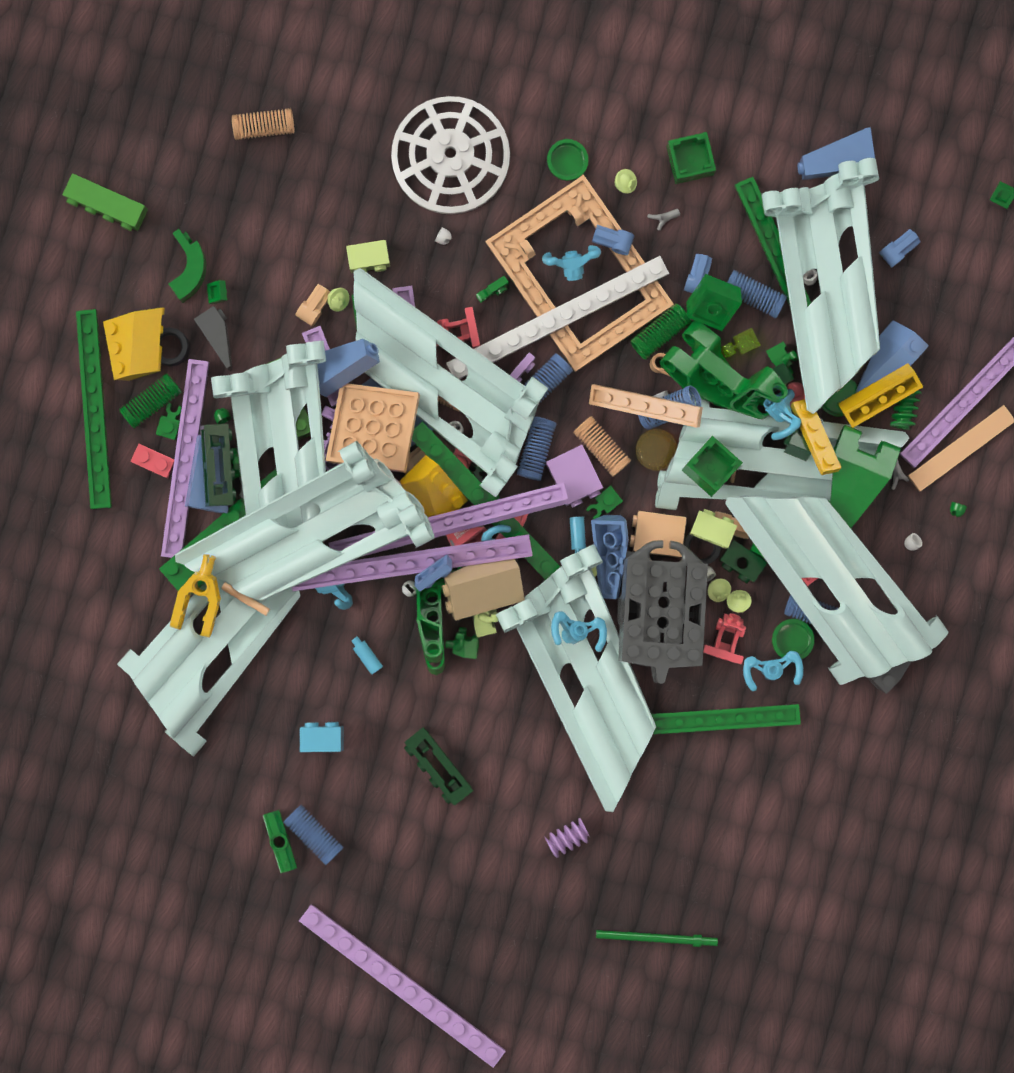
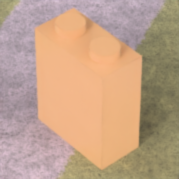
[629,511,686,558]

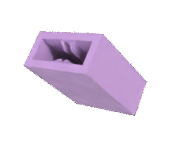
[546,445,603,508]

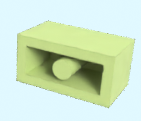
[346,240,390,273]
[690,509,737,549]

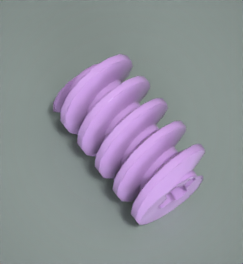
[544,818,590,858]

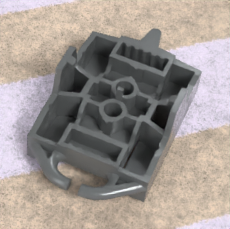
[617,540,708,684]

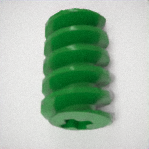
[890,390,922,430]

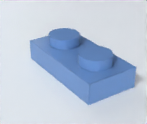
[415,555,452,592]

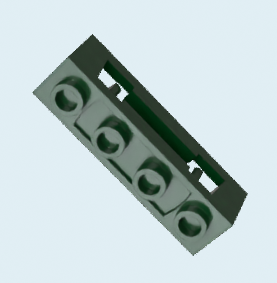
[200,424,236,507]
[404,727,473,806]

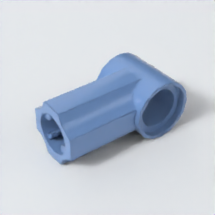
[592,225,634,255]
[879,229,921,268]
[684,254,712,293]

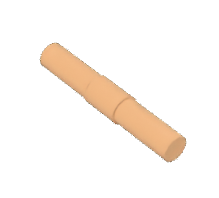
[221,582,270,616]

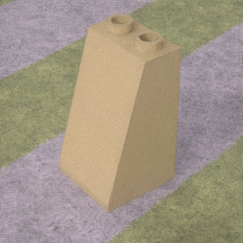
[442,559,525,620]

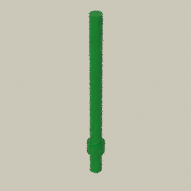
[596,930,718,947]

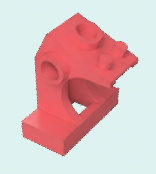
[436,307,480,349]
[703,613,746,664]

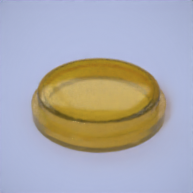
[636,429,677,471]

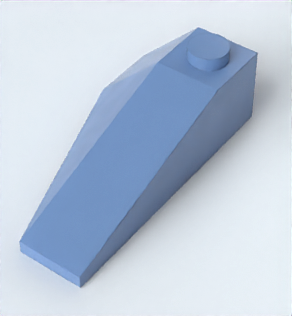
[856,320,929,393]
[591,515,629,599]

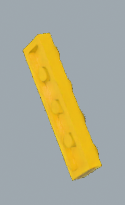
[790,400,841,475]

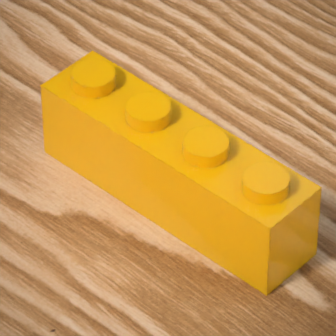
[838,363,923,428]

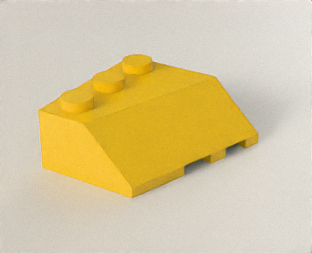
[103,308,165,381]
[399,455,468,517]

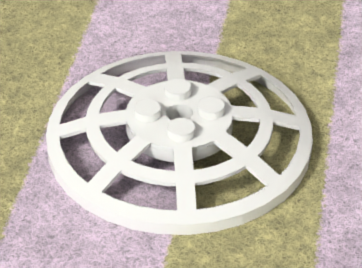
[391,96,510,214]

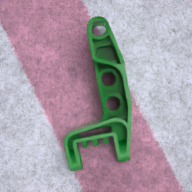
[660,321,788,420]
[828,425,901,528]
[417,567,461,675]

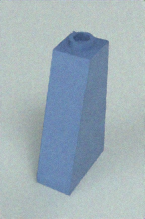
[797,127,875,180]
[317,339,380,397]
[185,435,228,514]

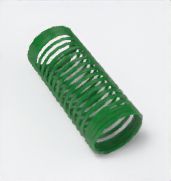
[630,303,692,360]
[119,373,182,429]

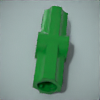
[262,809,298,873]

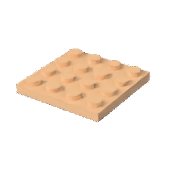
[326,383,420,473]

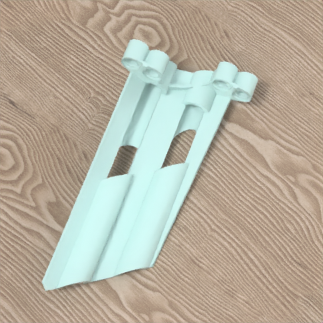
[761,158,880,414]
[354,268,548,497]
[211,341,327,601]
[655,394,909,510]
[175,441,435,601]
[725,496,948,685]
[496,544,656,812]
[117,578,300,757]

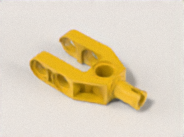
[170,554,221,638]

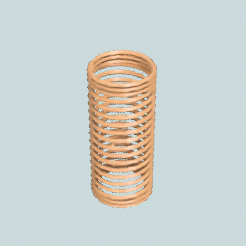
[232,108,294,140]
[573,416,631,477]

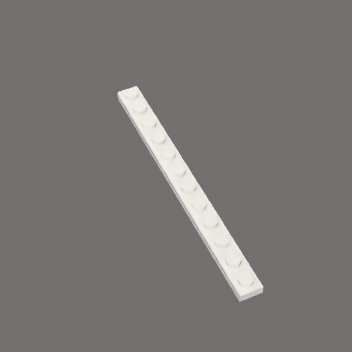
[446,256,669,379]

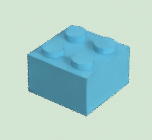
[300,722,344,752]

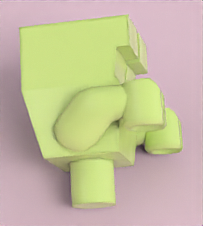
[473,609,498,637]

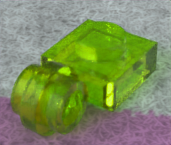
[721,328,761,358]

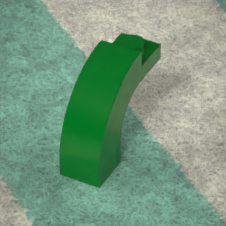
[169,229,206,303]

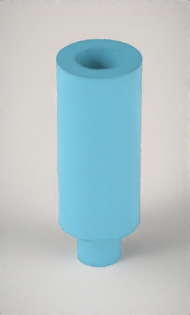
[570,517,586,553]
[351,636,383,675]

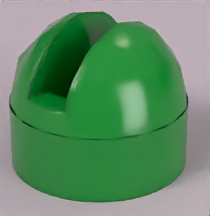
[214,408,232,424]
[950,501,967,517]

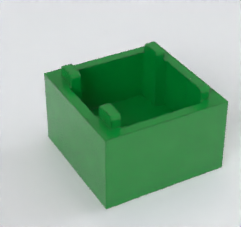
[666,132,716,184]
[686,274,742,331]
[682,436,743,497]

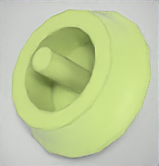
[615,169,637,194]
[327,288,350,312]
[707,578,731,602]
[727,590,752,613]

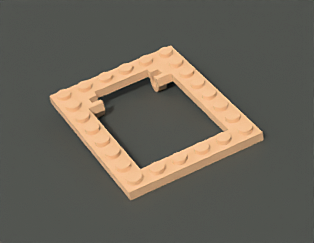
[486,175,674,372]

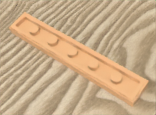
[589,384,703,428]
[908,405,1014,492]

